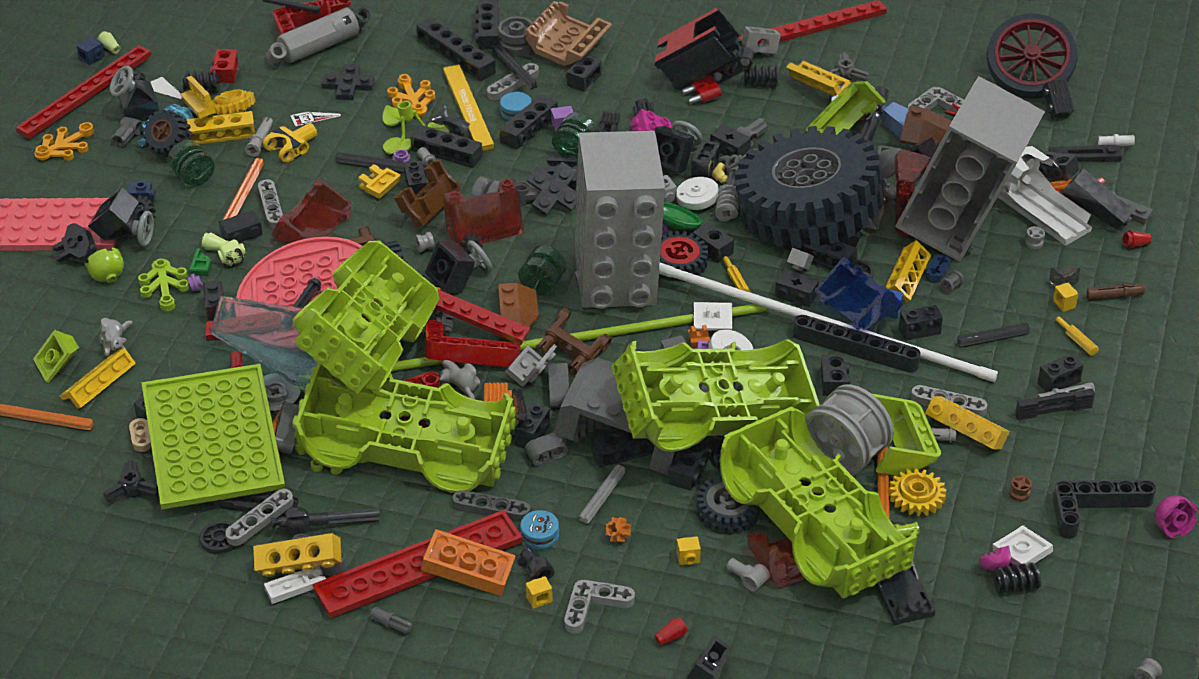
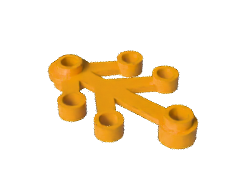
[387,74,435,118]
[34,122,94,161]

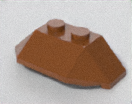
[498,283,539,339]

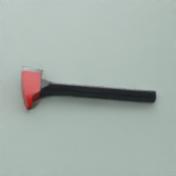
[263,0,331,18]

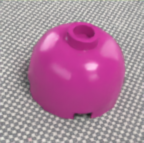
[1155,496,1198,538]

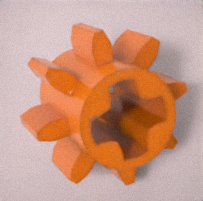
[605,517,631,543]

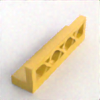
[786,61,851,96]
[180,76,216,119]
[884,240,931,303]
[60,348,136,409]

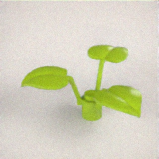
[383,101,451,155]

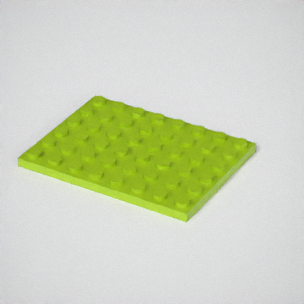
[141,364,285,510]

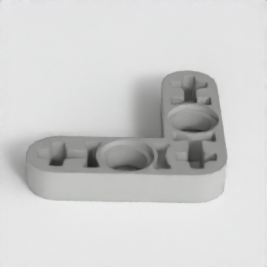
[908,87,964,112]
[565,580,635,634]

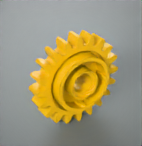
[212,90,256,115]
[889,468,946,517]

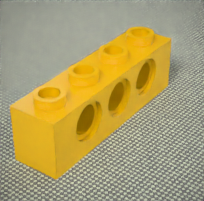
[186,111,255,146]
[925,396,1010,449]
[254,533,342,577]

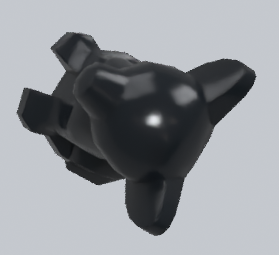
[431,105,470,137]
[518,541,555,581]

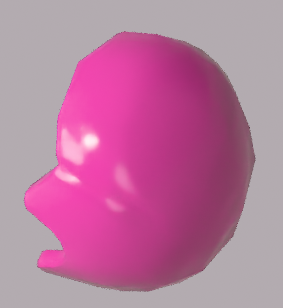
[979,545,1011,572]

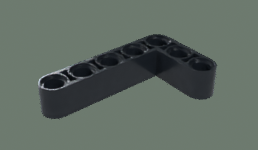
[1053,480,1156,539]

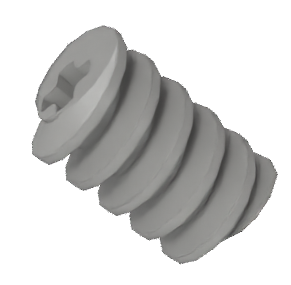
[715,184,739,222]

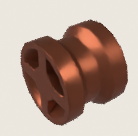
[1009,476,1032,502]

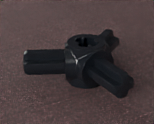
[103,459,159,502]

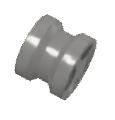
[1025,226,1045,249]
[415,232,435,253]
[1134,658,1162,679]

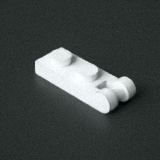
[264,566,326,604]

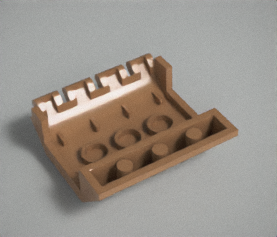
[524,1,612,66]

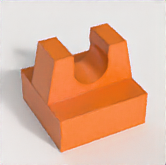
[688,325,710,348]

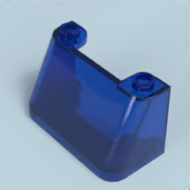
[814,256,904,331]

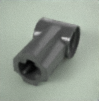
[111,117,143,148]
[736,118,768,147]
[513,182,541,206]

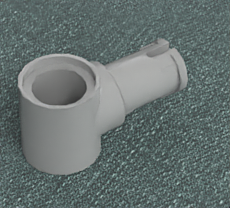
[727,558,770,592]

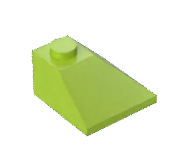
[33,330,79,383]

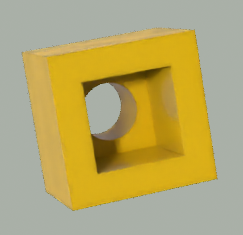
[1053,283,1078,312]
[677,536,701,565]
[526,577,553,609]

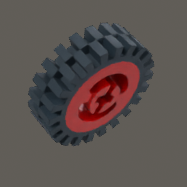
[660,231,708,282]

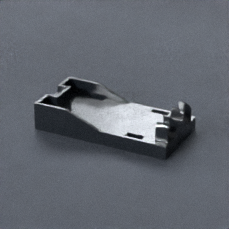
[875,562,936,626]

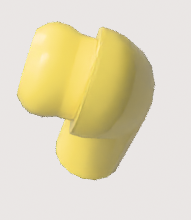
[712,163,728,184]

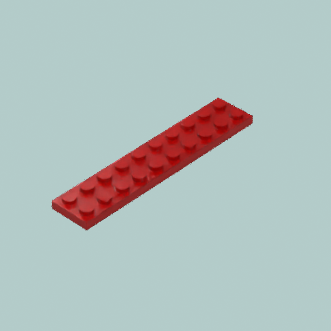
[312,510,523,618]

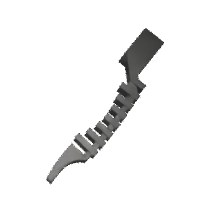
[525,415,610,466]

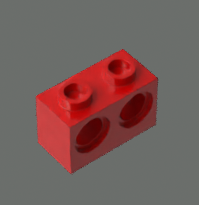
[211,49,239,83]

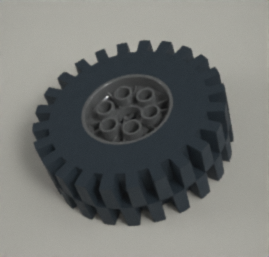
[734,126,885,248]

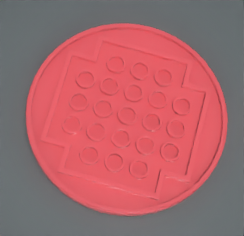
[235,237,377,352]

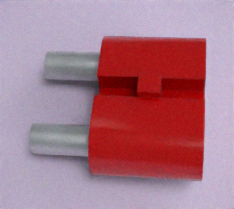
[682,75,722,104]

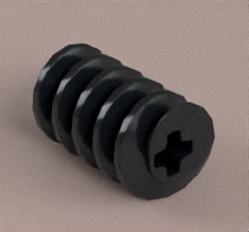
[744,64,779,86]
[183,70,220,92]
[993,562,1041,593]

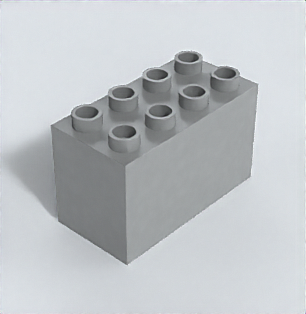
[895,76,1045,262]
[574,131,665,308]

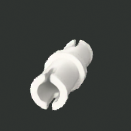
[1098,134,1135,146]

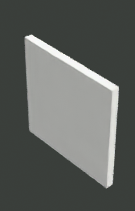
[694,302,732,330]

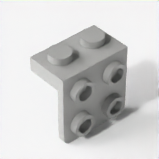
[505,344,557,387]

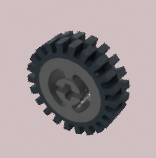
[696,475,760,535]

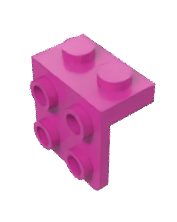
[631,109,671,131]

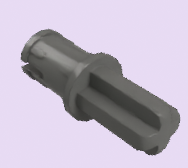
[370,607,412,634]

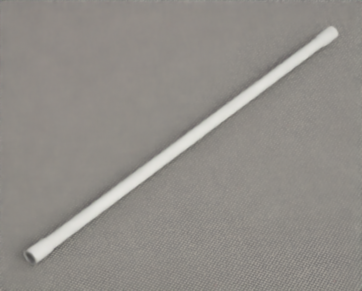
[659,263,998,383]

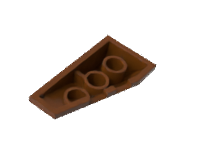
[900,106,952,146]

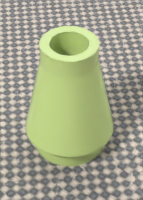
[98,32,121,54]
[201,232,229,251]

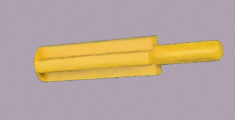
[723,256,750,292]
[1056,317,1099,356]

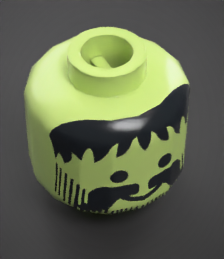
[218,240,246,267]

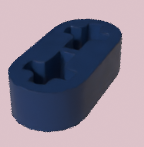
[926,255,951,283]

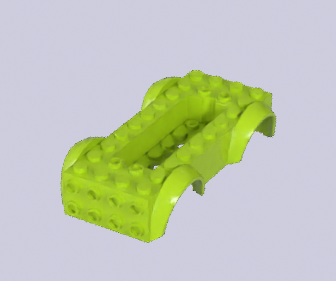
[293,240,440,394]
[612,340,820,452]
[292,363,517,493]
[720,406,918,599]

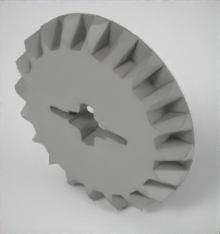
[263,373,301,413]

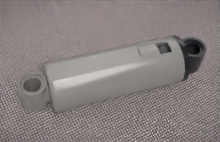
[266,6,371,64]

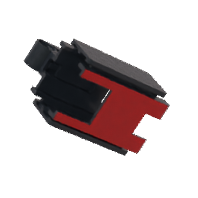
[654,7,754,89]

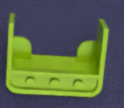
[805,81,886,135]
[872,394,941,476]

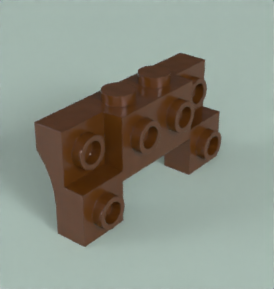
[394,159,461,228]

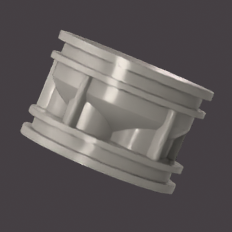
[805,385,894,476]

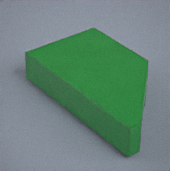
[189,248,212,276]

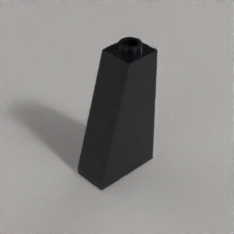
[1060,169,1134,229]

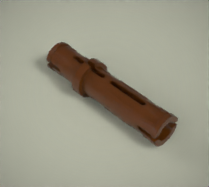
[1086,283,1145,300]

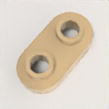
[129,418,151,452]

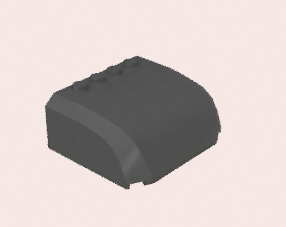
[554,358,678,475]

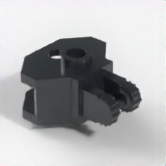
[52,223,97,262]

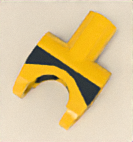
[263,123,317,162]

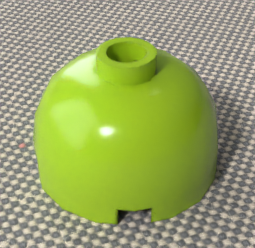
[85,248,124,283]

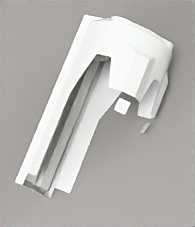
[998,146,1092,246]

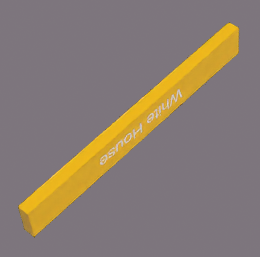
[443,65,494,151]

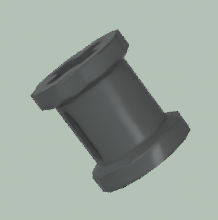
[939,270,965,293]

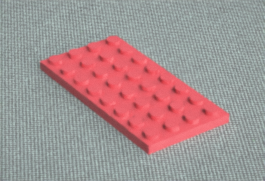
[0,198,117,251]

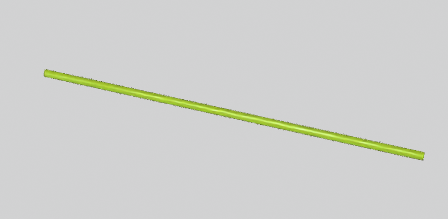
[297,304,768,387]

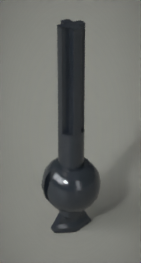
[271,507,380,535]

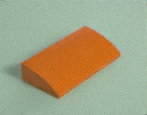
[421,529,516,596]

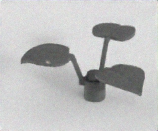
[867,148,902,230]

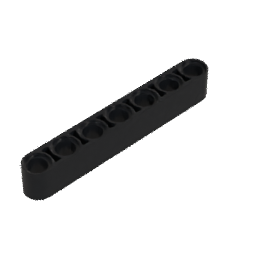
[793,315,921,372]

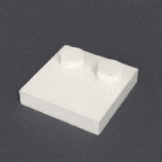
[993,526,1053,566]

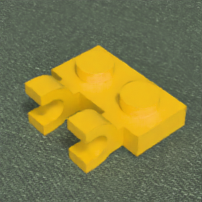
[358,164,401,199]

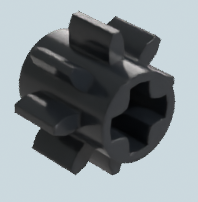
[632,99,654,116]
[459,231,483,255]

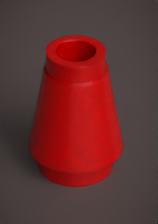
[1122,230,1152,248]
[654,617,688,646]

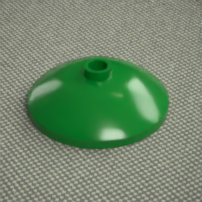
[663,202,702,232]

